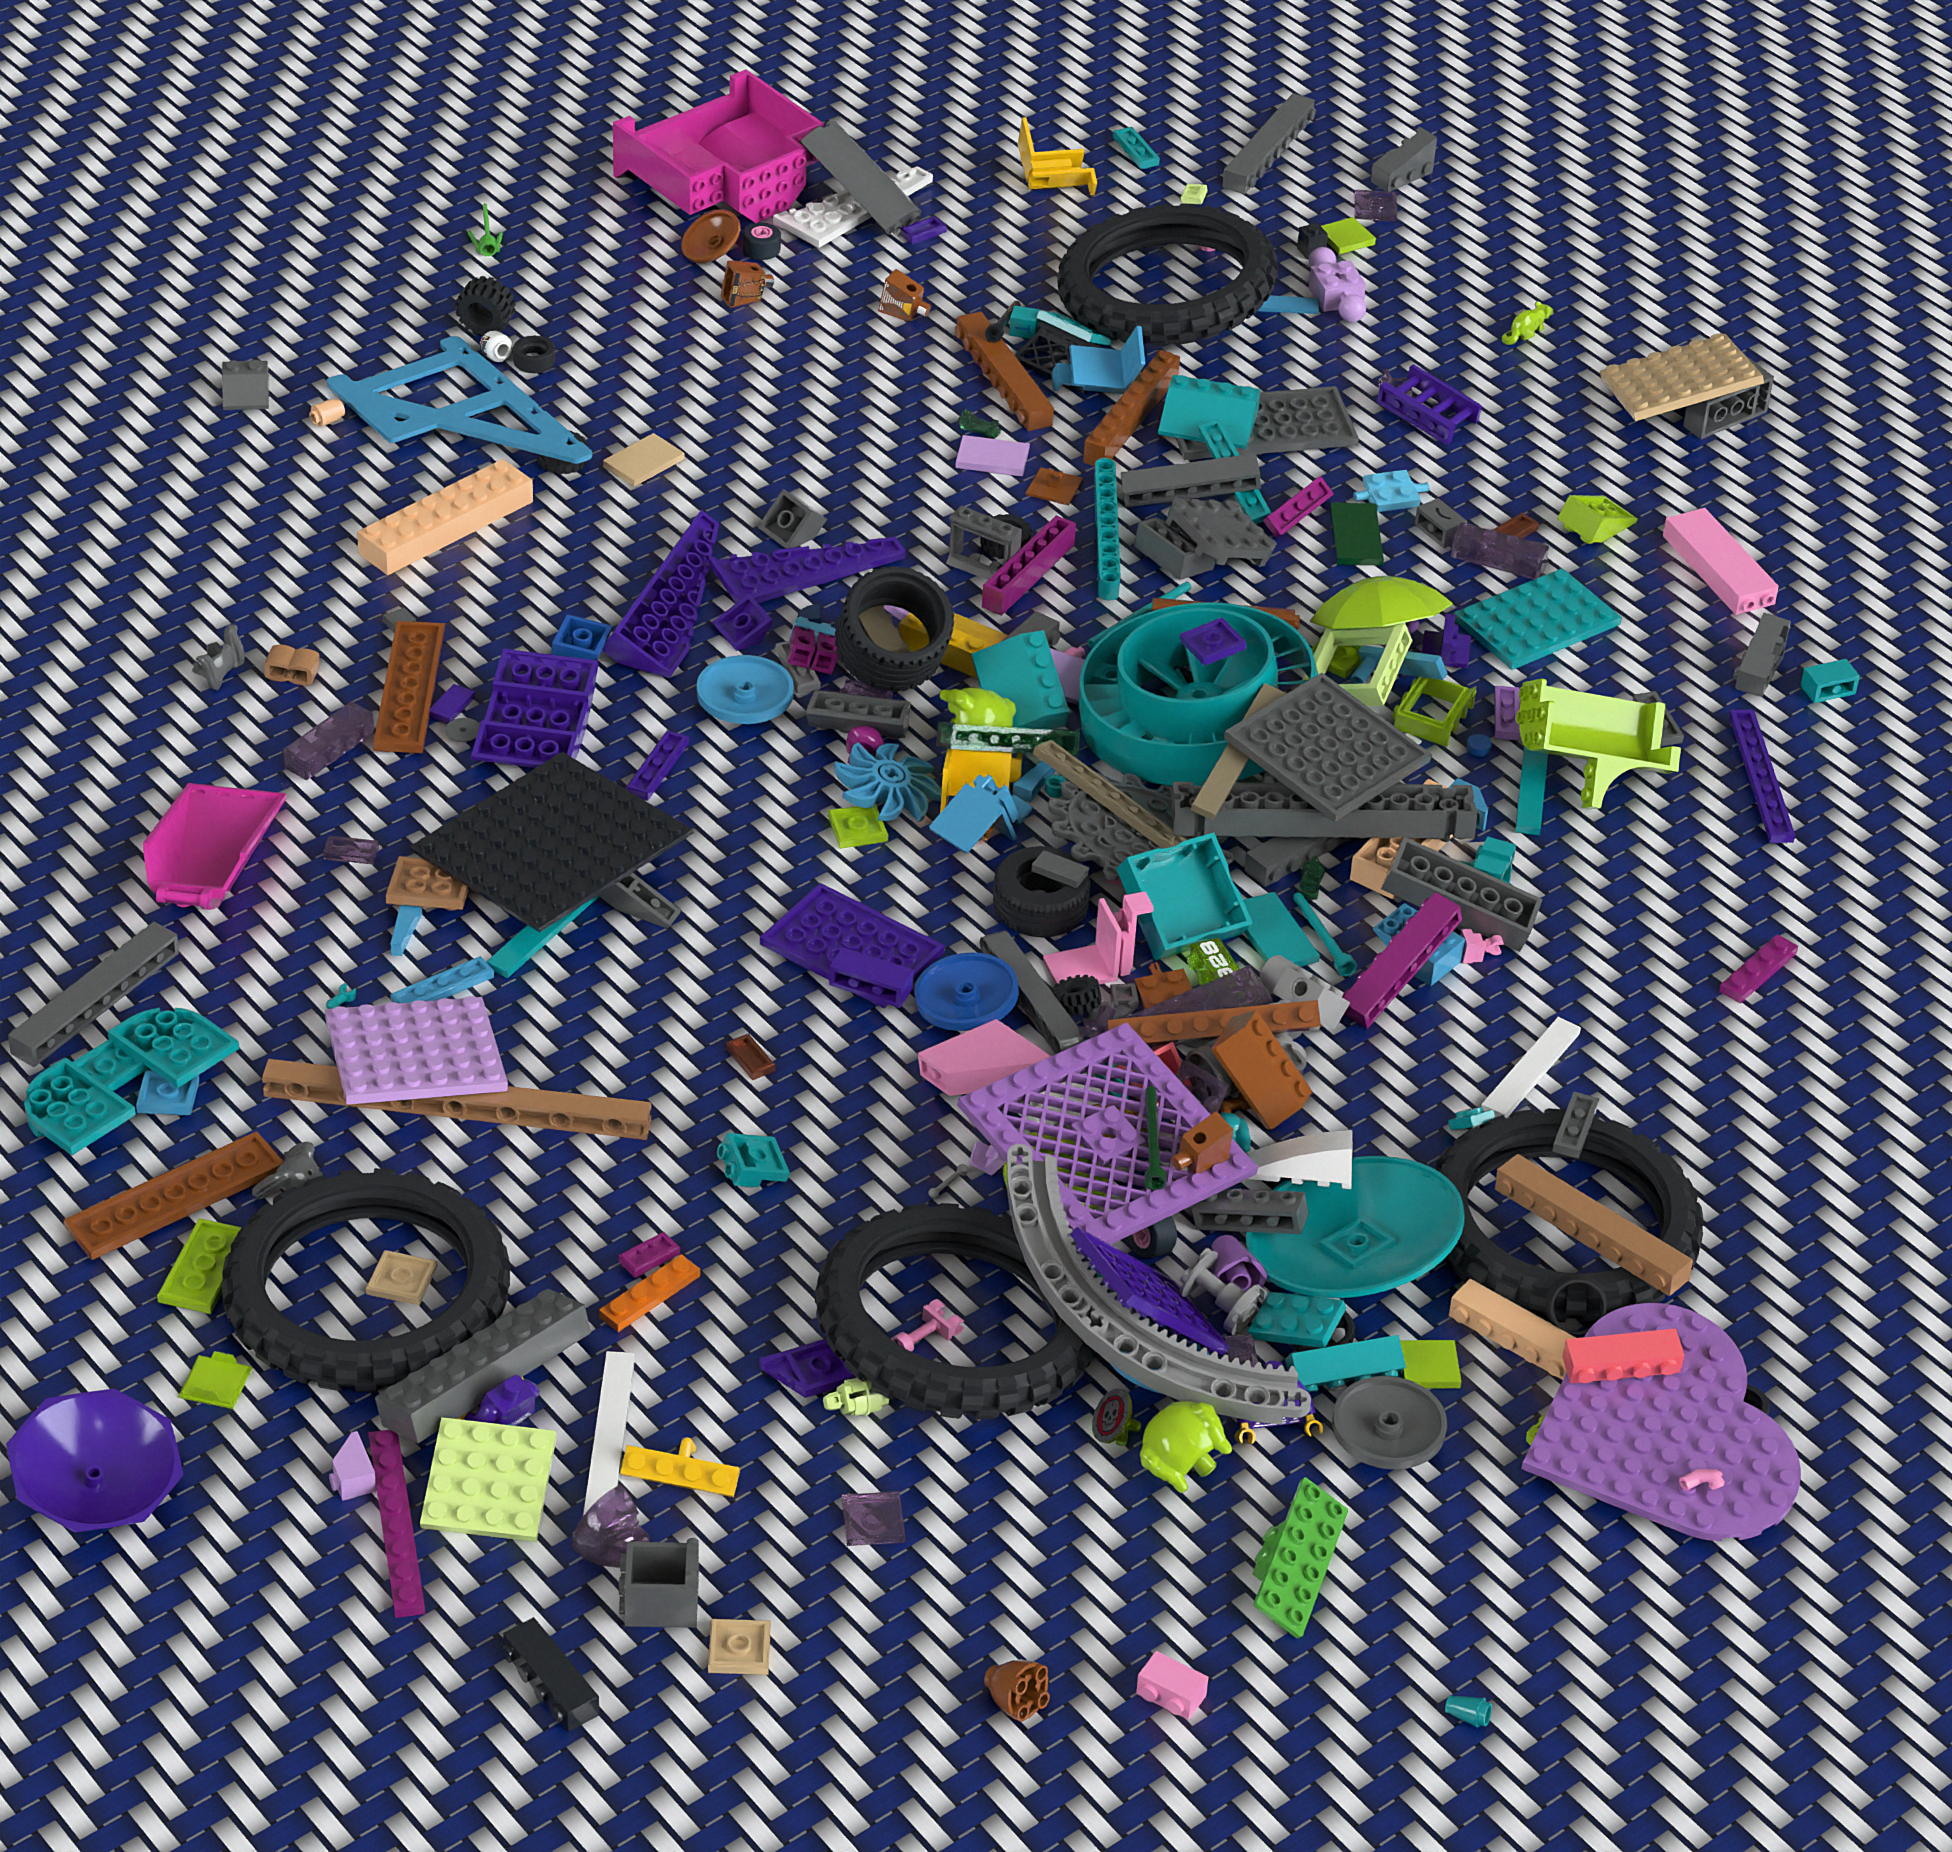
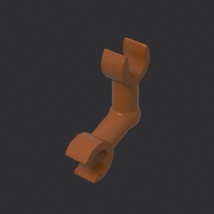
[1219,1092,1251,1113]

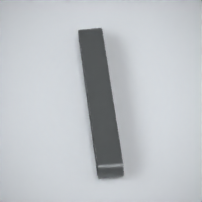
[980,930,1084,1054]

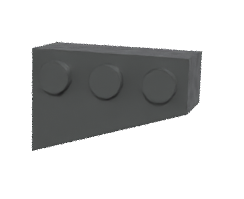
[1371,127,1437,193]

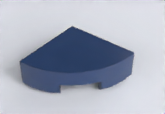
[797,604,821,624]

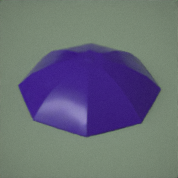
[6,1389,183,1532]

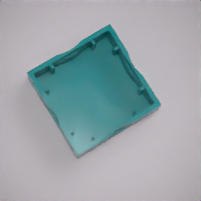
[1116,832,1253,960]

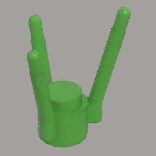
[468,203,503,257]

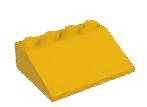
[899,613,1008,679]

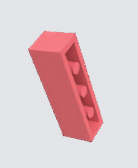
[1562,1328,1685,1384]

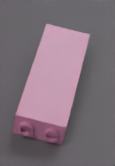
[1663,508,1779,615]

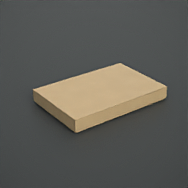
[603,433,684,487]

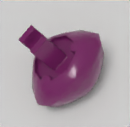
[846,726,884,764]

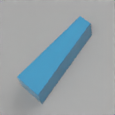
[1012,760,1056,803]
[391,905,422,956]

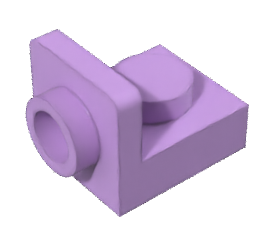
[969,1141,1006,1176]

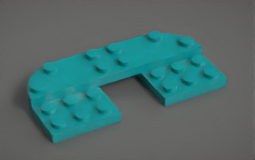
[24,1008,240,1155]

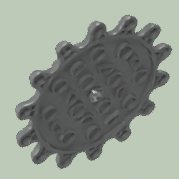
[1048,772,1234,881]

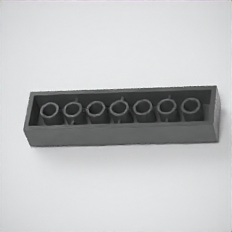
[375,1289,591,1443]

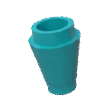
[1445,1695,1492,1728]

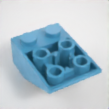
[1373,903,1465,986]

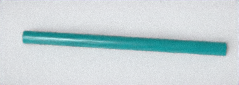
[1088,581,1191,648]

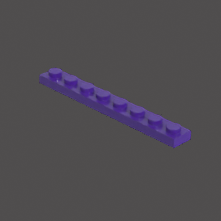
[1729,709,1795,843]

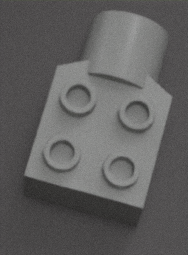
[1260,955,1350,1029]

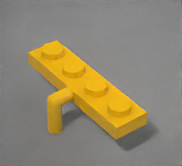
[620,1437,740,1498]

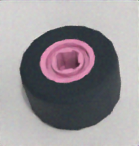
[742,222,781,260]
[1127,1216,1177,1259]

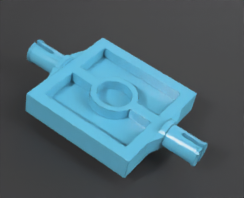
[1353,470,1429,512]

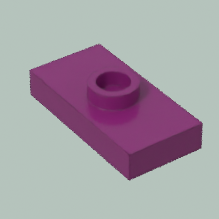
[619,1232,680,1278]

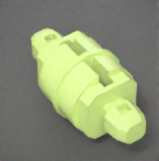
[823,1377,889,1416]

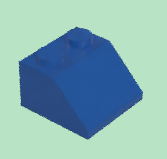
[551,614,613,660]

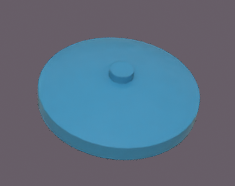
[697,655,794,724]

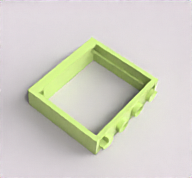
[1298,623,1412,706]

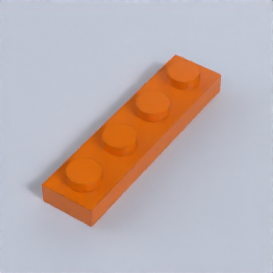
[599,1254,700,1332]

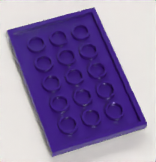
[760,883,945,1009]
[1070,1226,1231,1356]

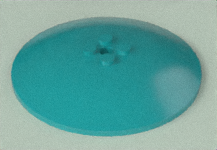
[1246,1156,1465,1298]

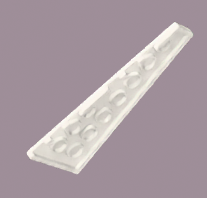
[773,166,933,248]

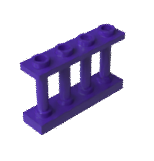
[1377,364,1482,445]

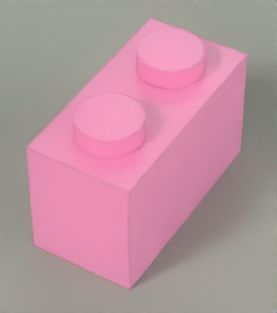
[1136,1651,1209,1720]

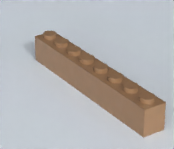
[1495,1154,1693,1296]

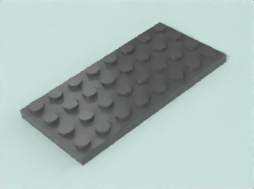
[1164,386,1359,460]

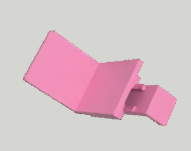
[1043,892,1154,985]

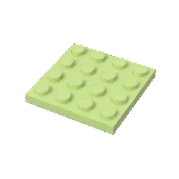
[420,1417,557,1542]

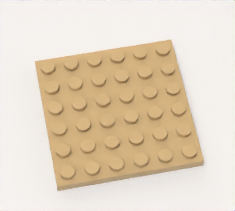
[1600,333,1764,421]

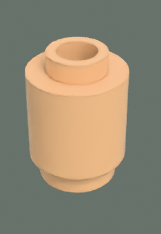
[309,399,345,427]

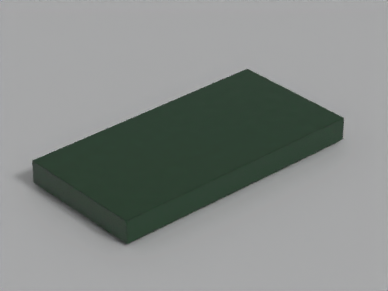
[1330,502,1384,566]

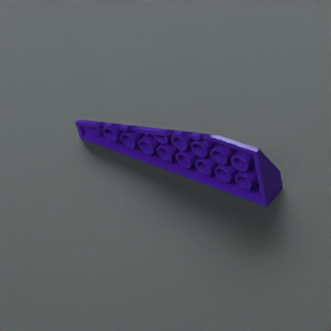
[602,510,719,678]

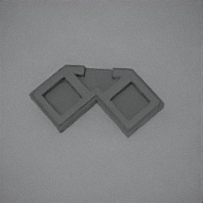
[1087,984,1138,1027]

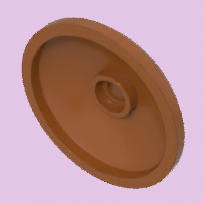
[681,210,740,263]

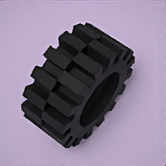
[1053,975,1102,1016]

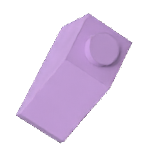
[329,1431,376,1501]

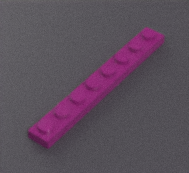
[369,1430,425,1618]

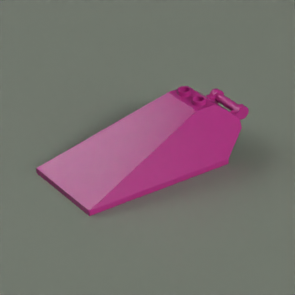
[143,783,286,910]

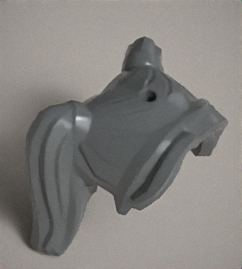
[192,624,245,691]
[252,1141,323,1200]

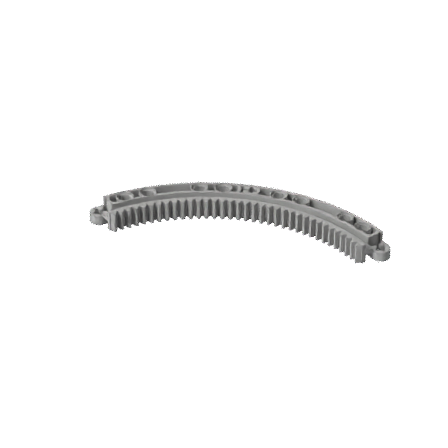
[1007,1144,1311,1425]

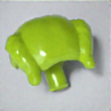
[940,687,1016,752]
[1140,1401,1232,1493]

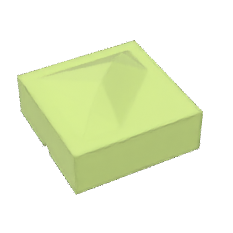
[1181,184,1208,204]

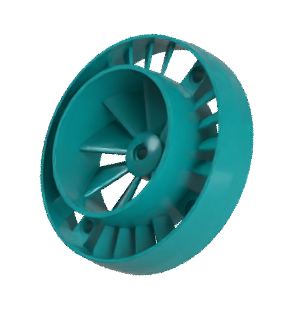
[1079,603,1318,786]

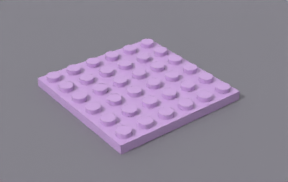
[325,996,508,1105]

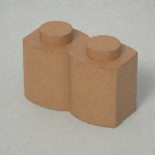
[264,645,320,686]

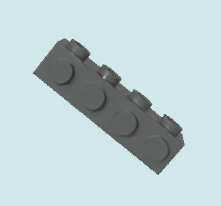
[1192,1189,1309,1234]

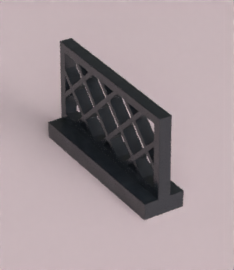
[1015,321,1103,394]

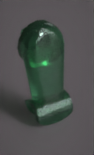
[958,409,1001,439]
[1298,856,1325,900]

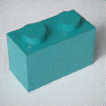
[1801,659,1860,703]

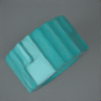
[1045,775,1067,798]

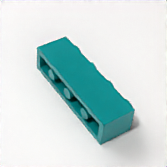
[1285,1335,1406,1393]

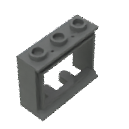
[946,506,1022,580]

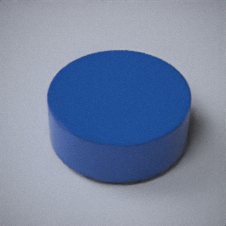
[1466,734,1492,756]

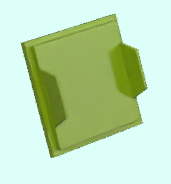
[178,1351,253,1409]

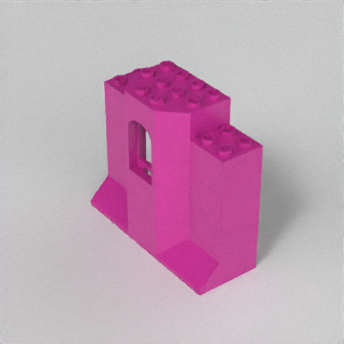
[613,69,824,223]

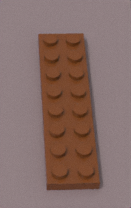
[373,621,445,753]
[64,1131,284,1260]

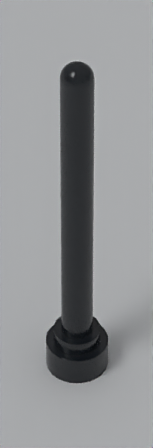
[985,300,1021,342]

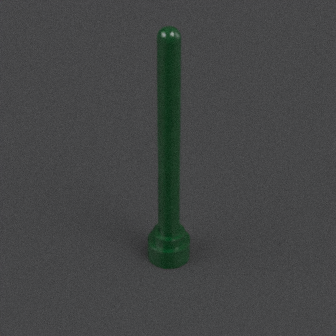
[1144,1086,1166,1190]

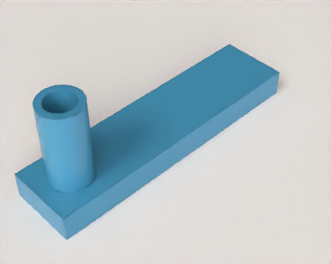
[1258,295,1319,314]
[1351,645,1448,684]

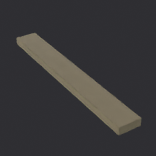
[1191,683,1287,820]
[1033,740,1187,848]

